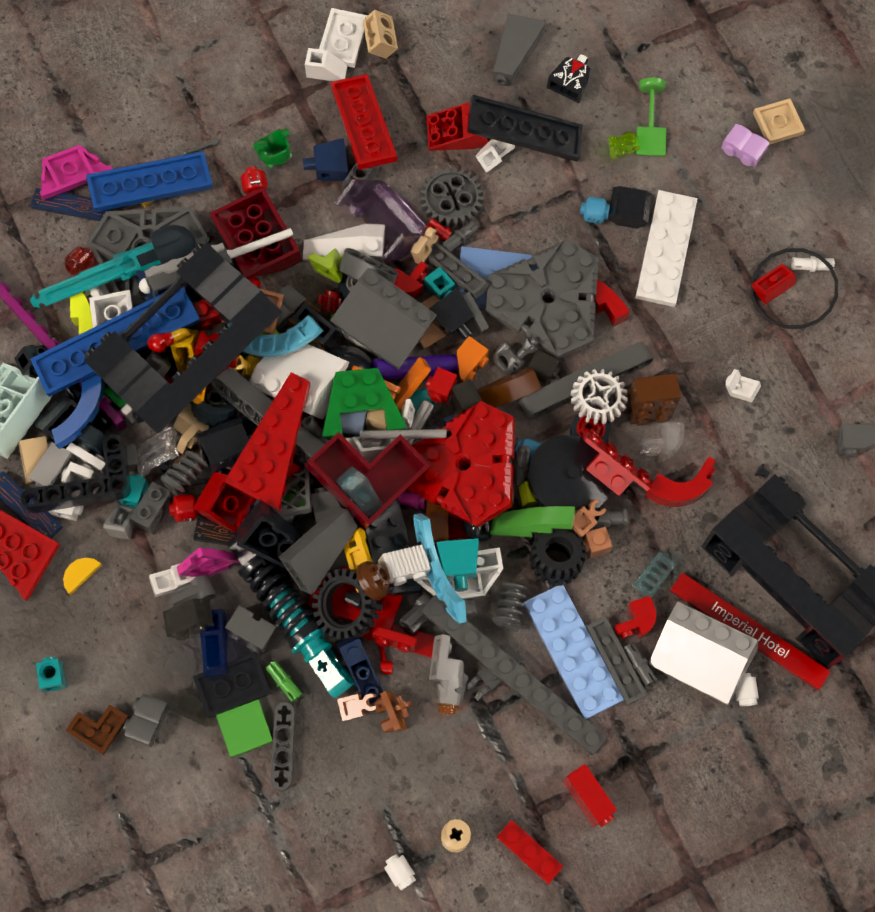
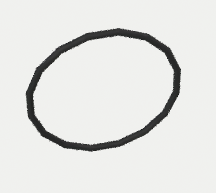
[750,248,839,329]

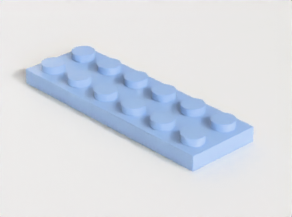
[524,585,624,719]

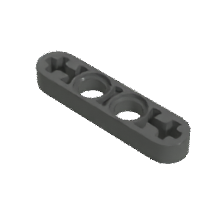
[271,702,295,792]

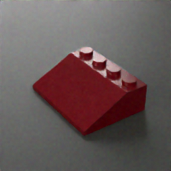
[209,187,302,279]

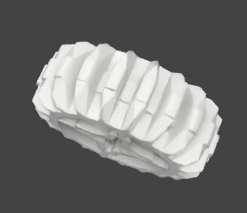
[571,369,628,425]

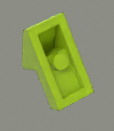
[307,248,343,283]

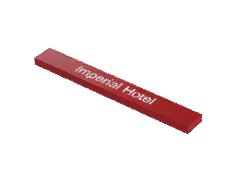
[670,573,831,691]

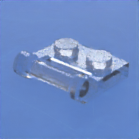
[137,426,179,476]

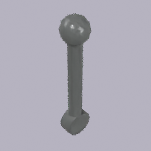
[180,138,219,156]

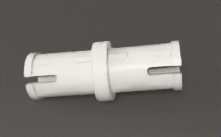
[791,256,835,272]

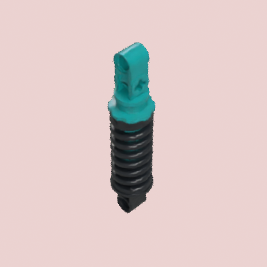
[227,534,354,698]

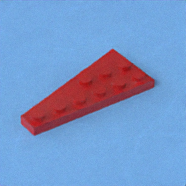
[224,372,311,512]
[0,509,61,601]

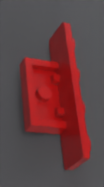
[360,624,435,658]

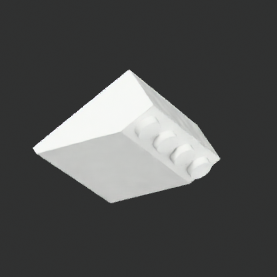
[249,344,349,420]

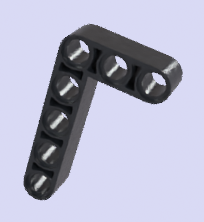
[20,434,131,513]

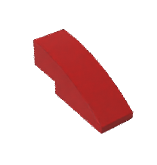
[594,279,630,327]

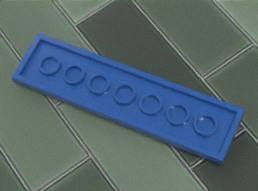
[30,286,201,397]

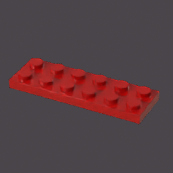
[330,74,397,170]

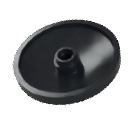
[527,435,611,511]

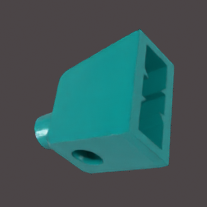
[436,538,479,592]

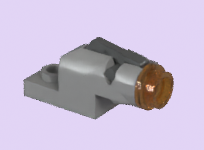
[429,634,468,715]

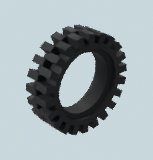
[312,569,381,639]

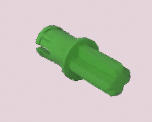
[266,661,303,703]

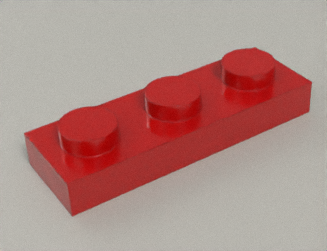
[496,820,564,884]

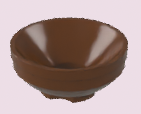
[356,561,390,601]

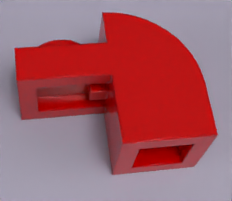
[394,261,429,299]
[613,596,656,639]

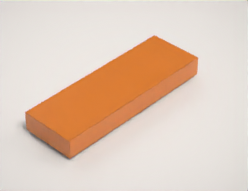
[394,357,431,412]

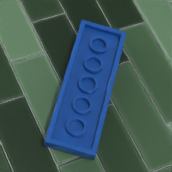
[86,151,213,212]

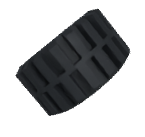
[529,528,586,586]

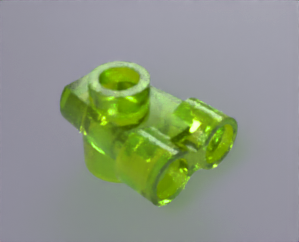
[608,132,640,159]

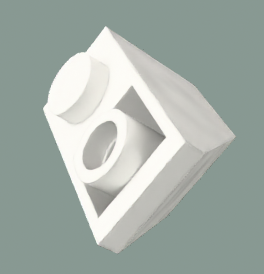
[305,48,348,81]

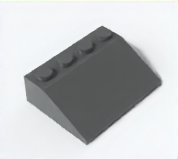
[330,267,437,370]

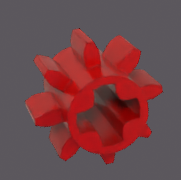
[317,290,344,313]

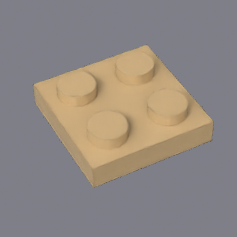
[753,98,805,145]

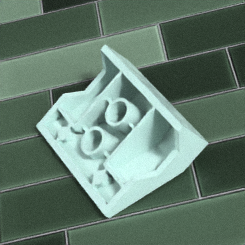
[0,363,52,459]

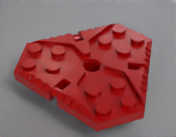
[406,401,515,528]

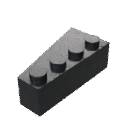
[236,499,303,569]

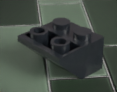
[32,395,90,449]

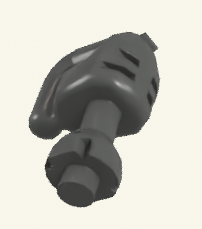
[492,337,539,376]

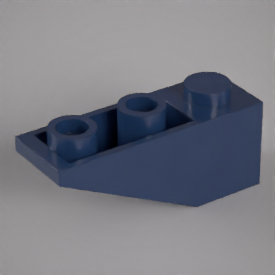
[335,637,383,704]

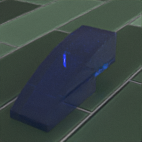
[200,609,228,677]

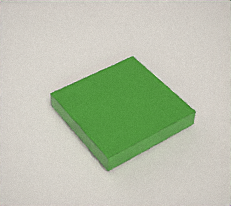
[216,699,273,758]

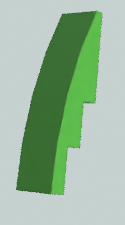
[490,506,576,537]

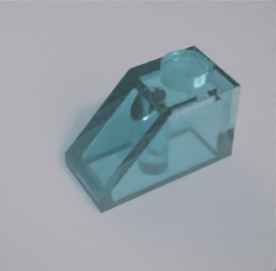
[336,467,383,519]

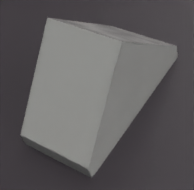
[103,504,137,540]

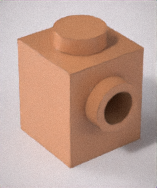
[583,527,612,559]

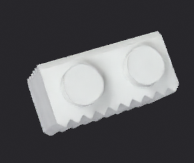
[378,544,431,586]

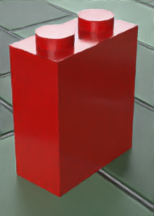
[562,764,617,828]

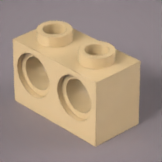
[363,10,398,59]

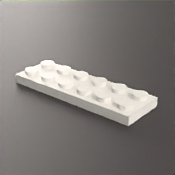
[635,190,698,307]

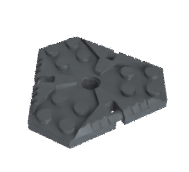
[87,207,210,308]
[486,239,599,359]

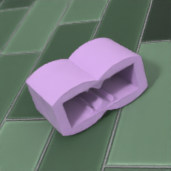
[722,124,769,167]

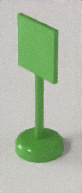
[636,77,666,157]

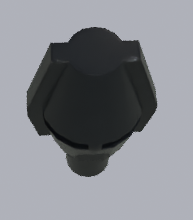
[344,592,383,612]

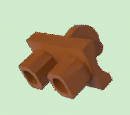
[373,691,413,733]

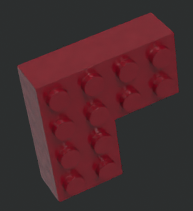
[305,432,431,529]

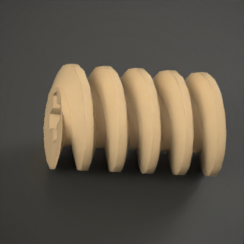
[441,819,471,853]

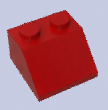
[193,472,256,533]

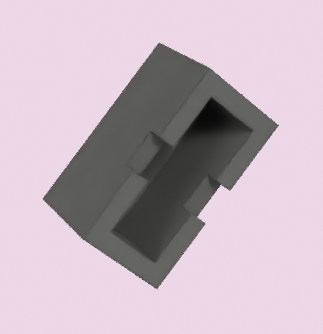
[225,605,278,654]

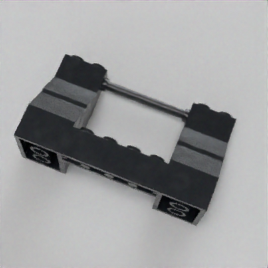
[84,242,282,434]
[701,474,875,669]

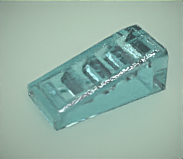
[633,551,677,597]

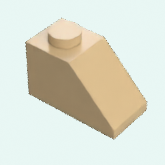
[18,436,51,484]

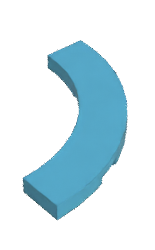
[227,315,323,357]
[413,513,467,624]

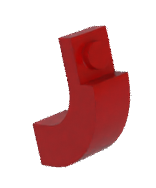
[645,457,716,507]

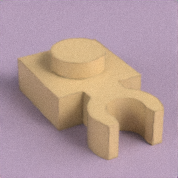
[411,227,439,264]

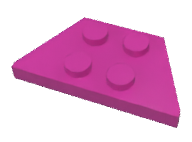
[40,145,113,200]
[177,547,241,577]

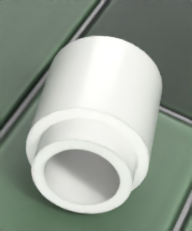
[735,673,759,707]
[384,854,416,890]

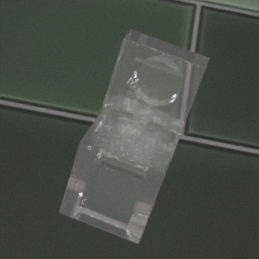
[639,422,684,461]

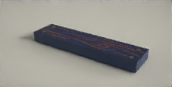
[31,188,113,221]
[0,471,63,539]

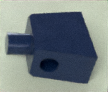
[303,138,348,181]

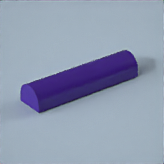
[372,354,458,380]

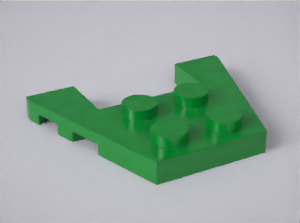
[322,368,406,438]

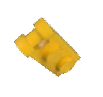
[343,528,372,593]

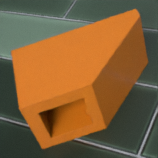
[456,336,489,387]

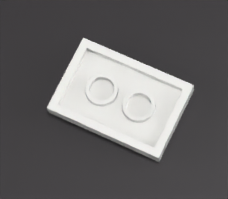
[319,8,368,68]

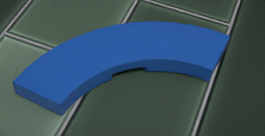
[52,374,105,449]

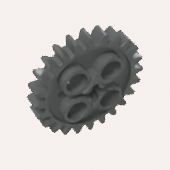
[419,166,484,228]

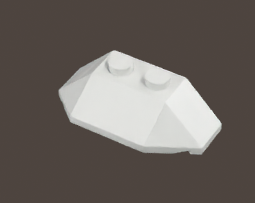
[417,547,503,601]

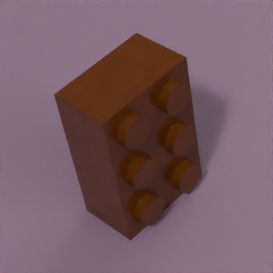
[626,373,681,426]

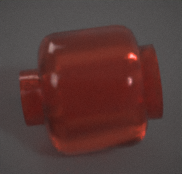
[64,246,95,276]

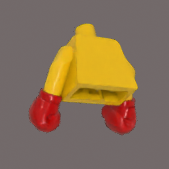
[147,328,201,385]

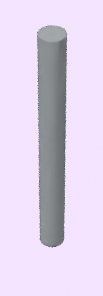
[360,429,446,439]

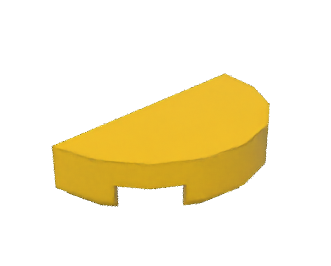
[63,558,102,595]

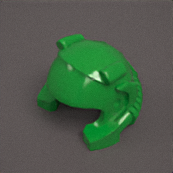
[253,128,293,168]

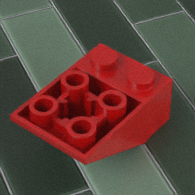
[427,102,491,151]

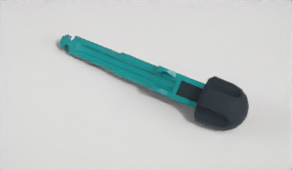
[30,225,196,308]

